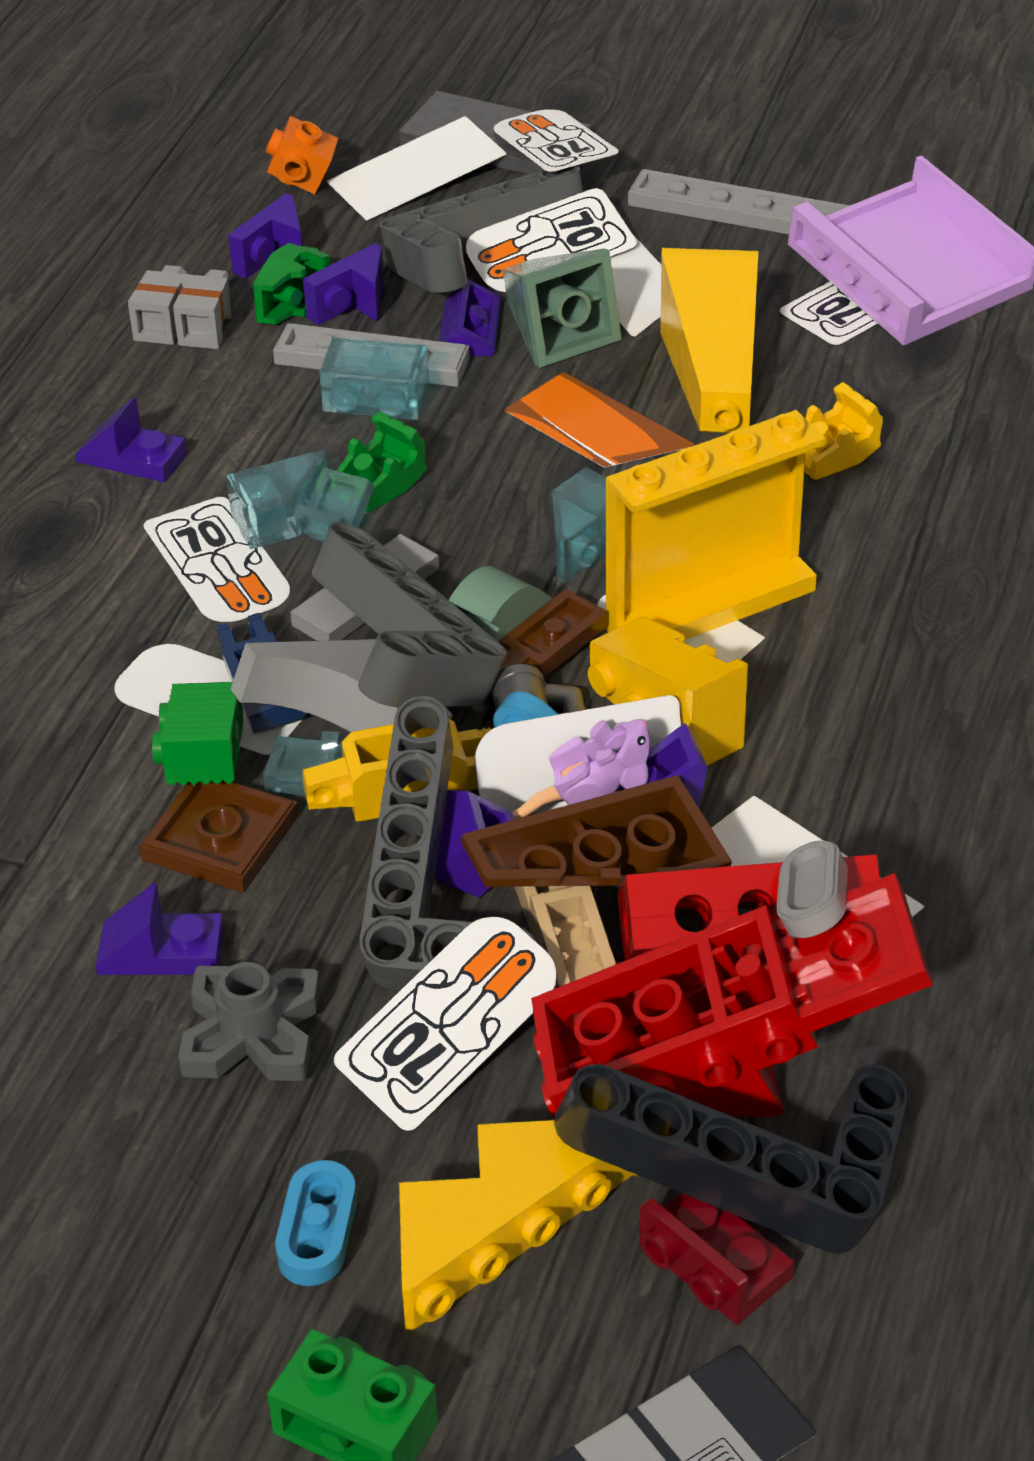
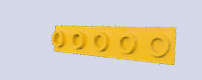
[399,1120,638,1330]

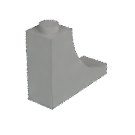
[230,639,453,732]

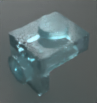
[292,467,374,542]

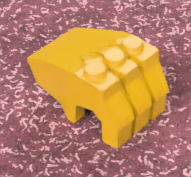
[804,382,883,480]

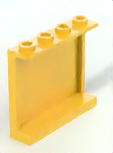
[606,410,826,640]

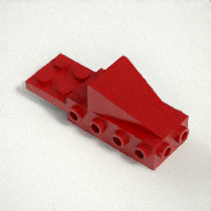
[531,873,933,1118]

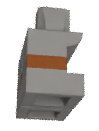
[128,265,232,349]

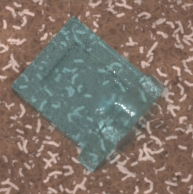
[263,731,344,795]

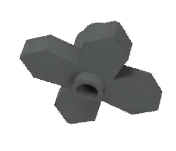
[178,962,320,1081]

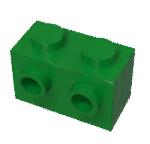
[267,1329,438,1461]

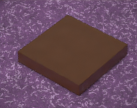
[139,780,299,893]

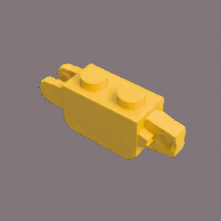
[302,718,491,822]

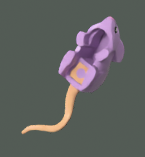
[512,719,650,820]

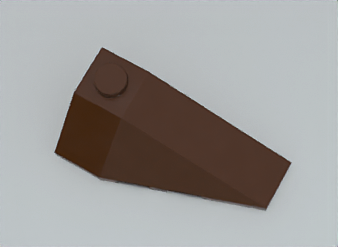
[461,775,732,887]

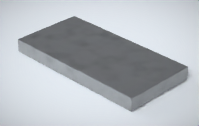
[399,91,590,175]

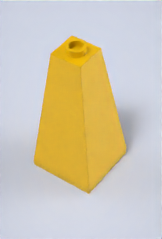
[660,248,758,433]

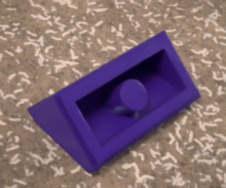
[439,279,502,356]

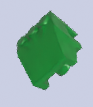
[253,243,331,325]
[333,411,427,513]

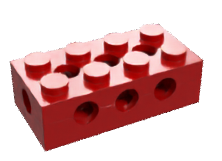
[618,854,880,961]

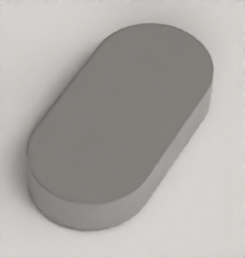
[777,841,848,938]

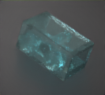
[319,338,430,420]

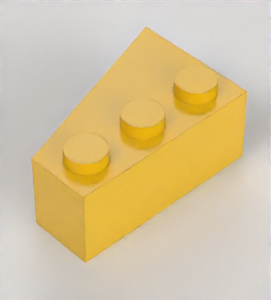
[588,616,748,766]

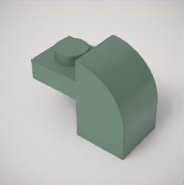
[449,566,552,642]

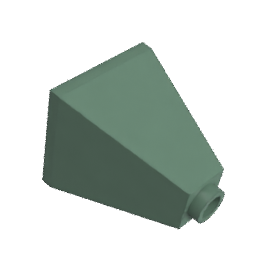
[502,248,622,368]

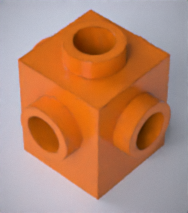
[265,116,338,195]

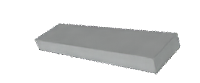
[273,323,470,387]

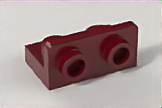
[639,1193,794,1325]

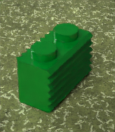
[152,682,244,786]

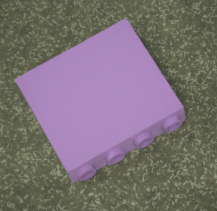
[788,155,1034,346]

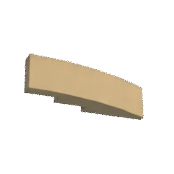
[515,886,616,988]

